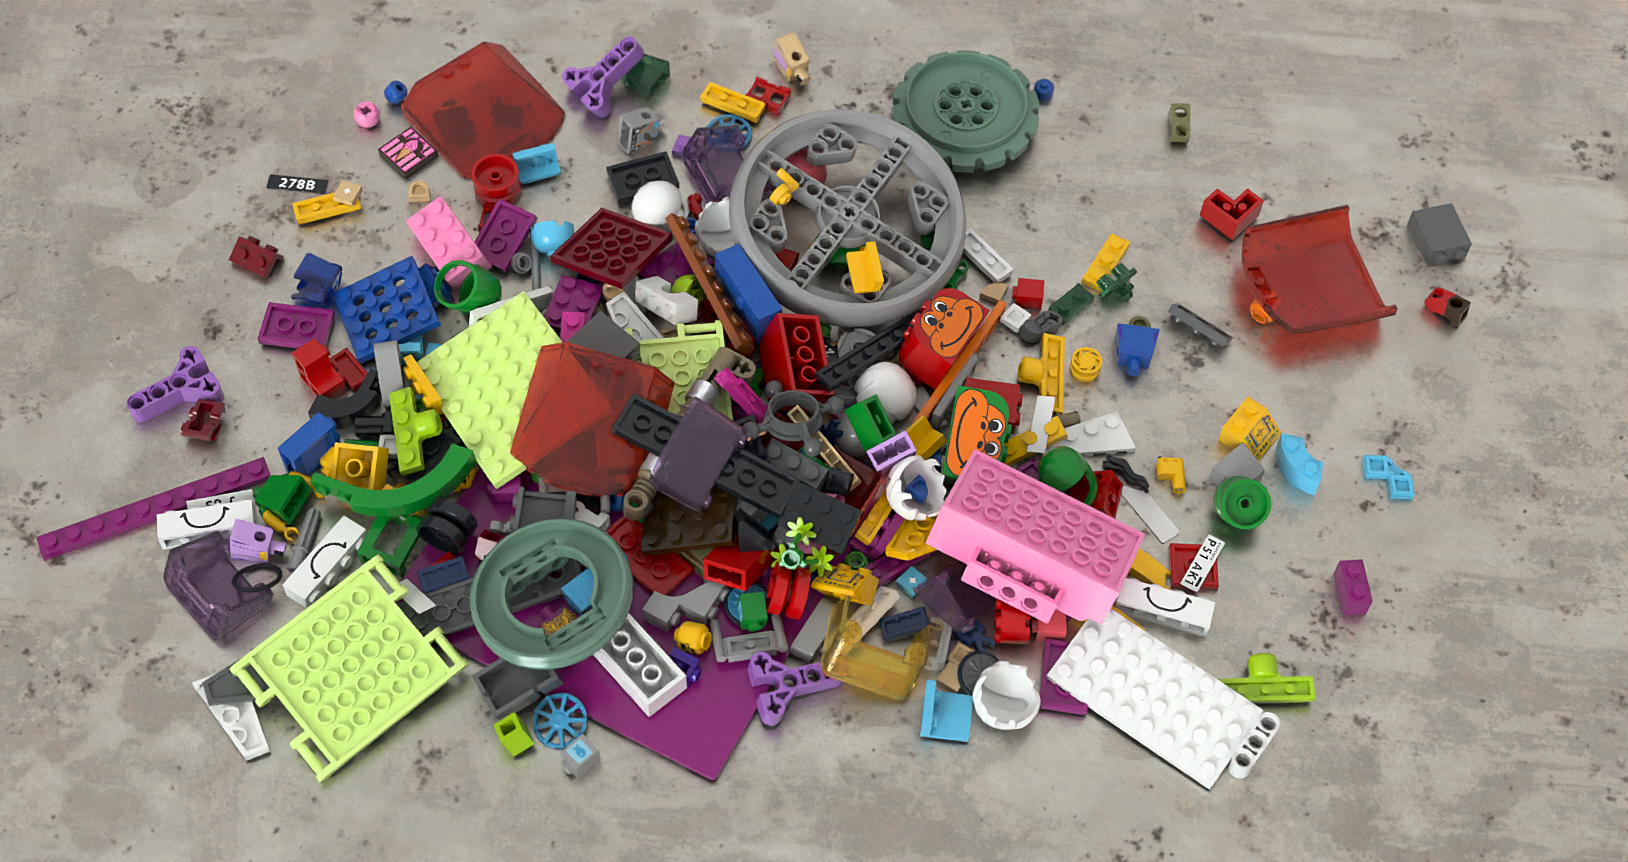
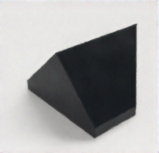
[735,508,776,552]

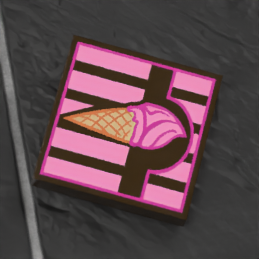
[378,127,438,178]

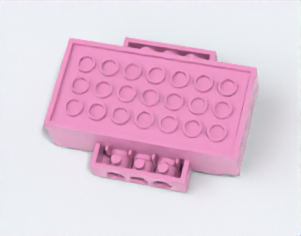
[926,449,1145,624]

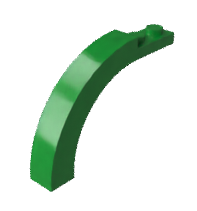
[310,444,476,517]

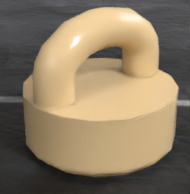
[602,283,625,301]

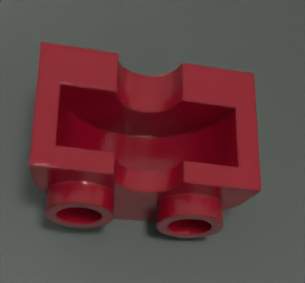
[180,398,225,441]

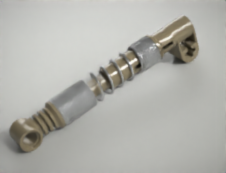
[622,347,756,521]

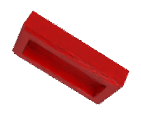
[330,348,368,393]

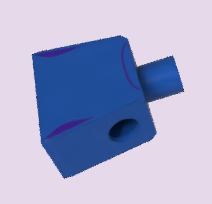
[1115,323,1160,376]

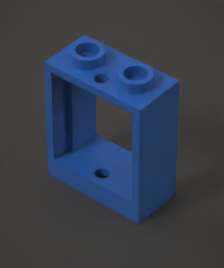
[277,412,341,477]

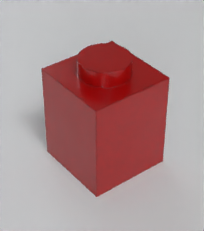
[1012,278,1044,311]

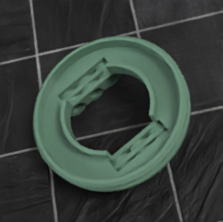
[470,518,633,670]

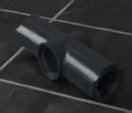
[355,411,394,437]

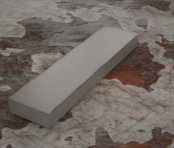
[930,354,978,430]

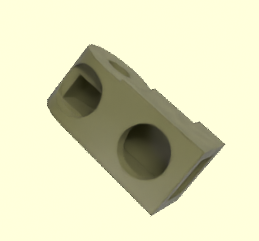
[1168,103,1190,143]

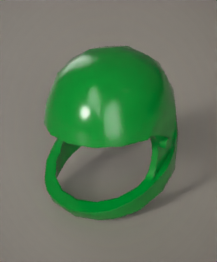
[434,260,502,314]
[1038,446,1098,506]

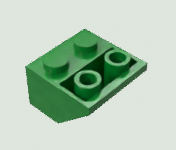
[844,394,897,451]

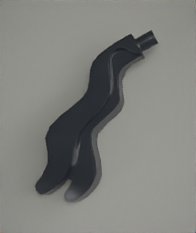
[1102,454,1149,493]

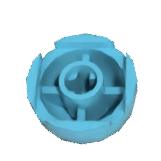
[531,221,574,258]

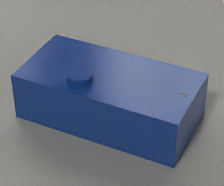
[715,244,782,344]

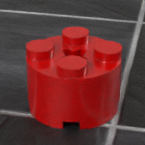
[994,598,1031,644]

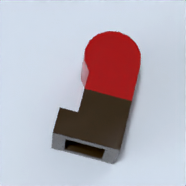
[1425,287,1471,328]

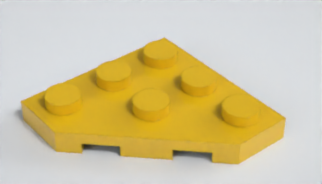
[885,508,941,561]

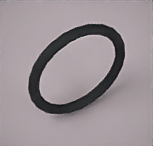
[232,563,283,593]

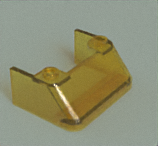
[820,595,934,700]

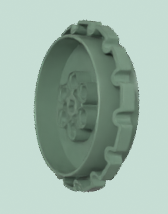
[892,50,1039,173]

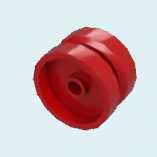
[471,154,521,205]
[765,562,811,620]

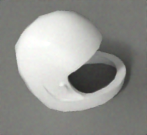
[632,180,689,234]

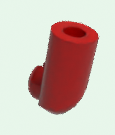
[687,193,703,220]

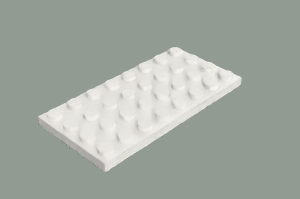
[1046,609,1264,790]

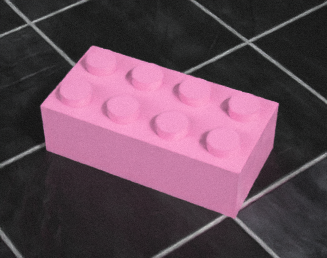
[406,196,492,292]

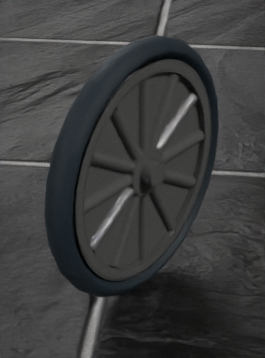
[957,651,1000,696]

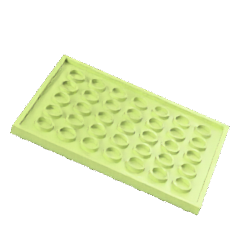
[417,291,613,489]

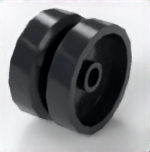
[416,498,478,555]

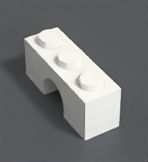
[635,276,698,325]

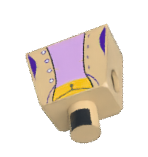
[772,32,811,85]

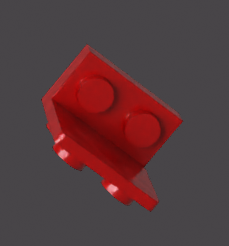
[1066,470,1123,519]

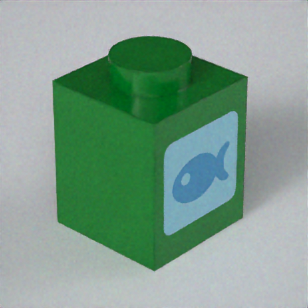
[737,592,768,631]

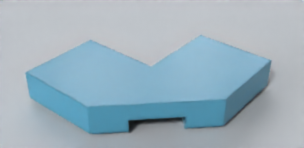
[1362,455,1415,499]

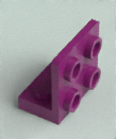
[848,498,904,561]

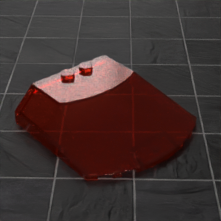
[401,41,565,178]
[1242,205,1398,334]
[510,342,675,497]

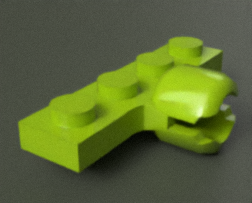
[389,387,443,476]
[1217,653,1316,704]

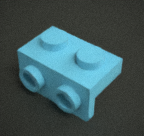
[512,143,561,185]

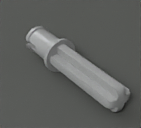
[287,508,321,573]

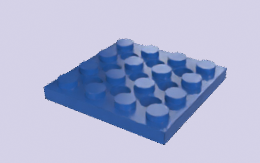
[333,255,441,364]

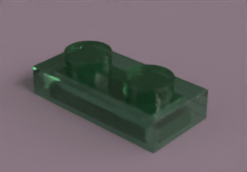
[1048,283,1095,325]

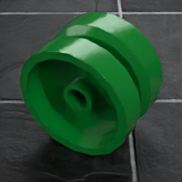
[1213,475,1271,530]

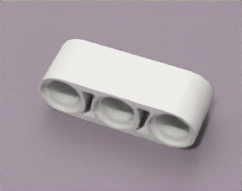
[1228,712,1280,778]

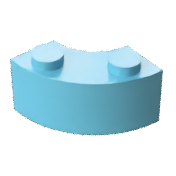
[1276,433,1323,495]

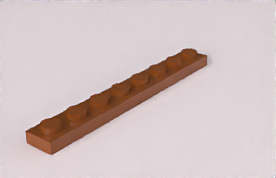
[665,213,755,355]

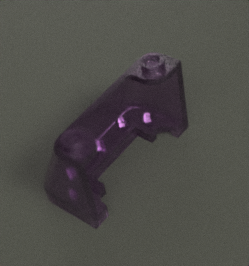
[682,125,774,204]
[649,397,748,513]
[163,531,274,641]
[912,559,996,633]

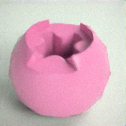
[354,101,380,128]

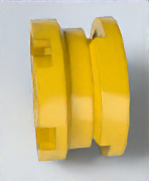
[1069,347,1103,382]

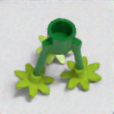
[770,517,834,577]

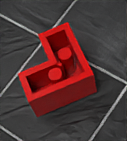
[1199,188,1264,240]
[292,338,347,399]

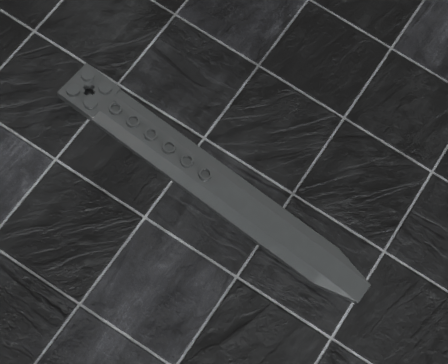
[202,558,581,706]

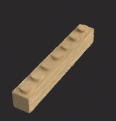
[787,405,862,491]

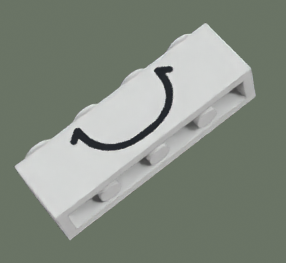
[157,499,257,550]
[283,516,367,609]
[1115,578,1215,637]

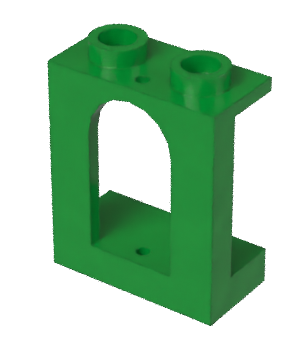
[357,515,422,578]

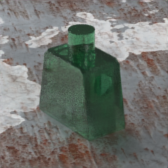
[623,54,670,101]

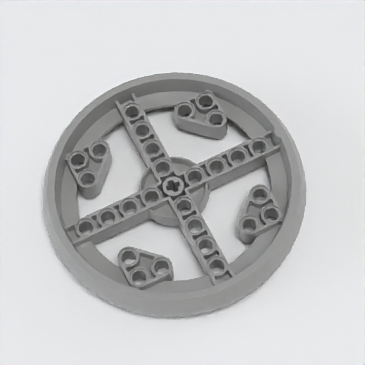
[729,109,966,328]

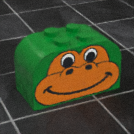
[942,385,1012,486]

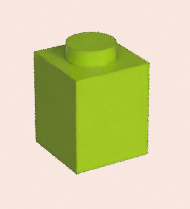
[494,712,535,756]

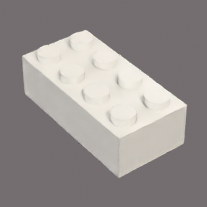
[593,613,687,717]

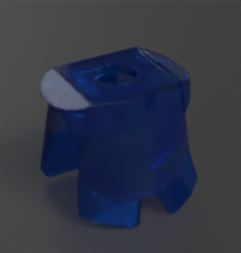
[291,253,342,306]

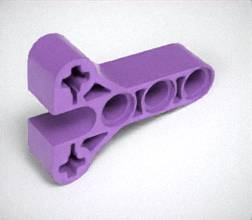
[562,36,644,118]
[126,346,224,422]
[747,652,848,725]

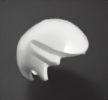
[695,197,734,257]
[854,362,917,424]
[886,455,946,521]
[973,661,1040,730]

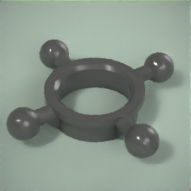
[741,380,845,456]

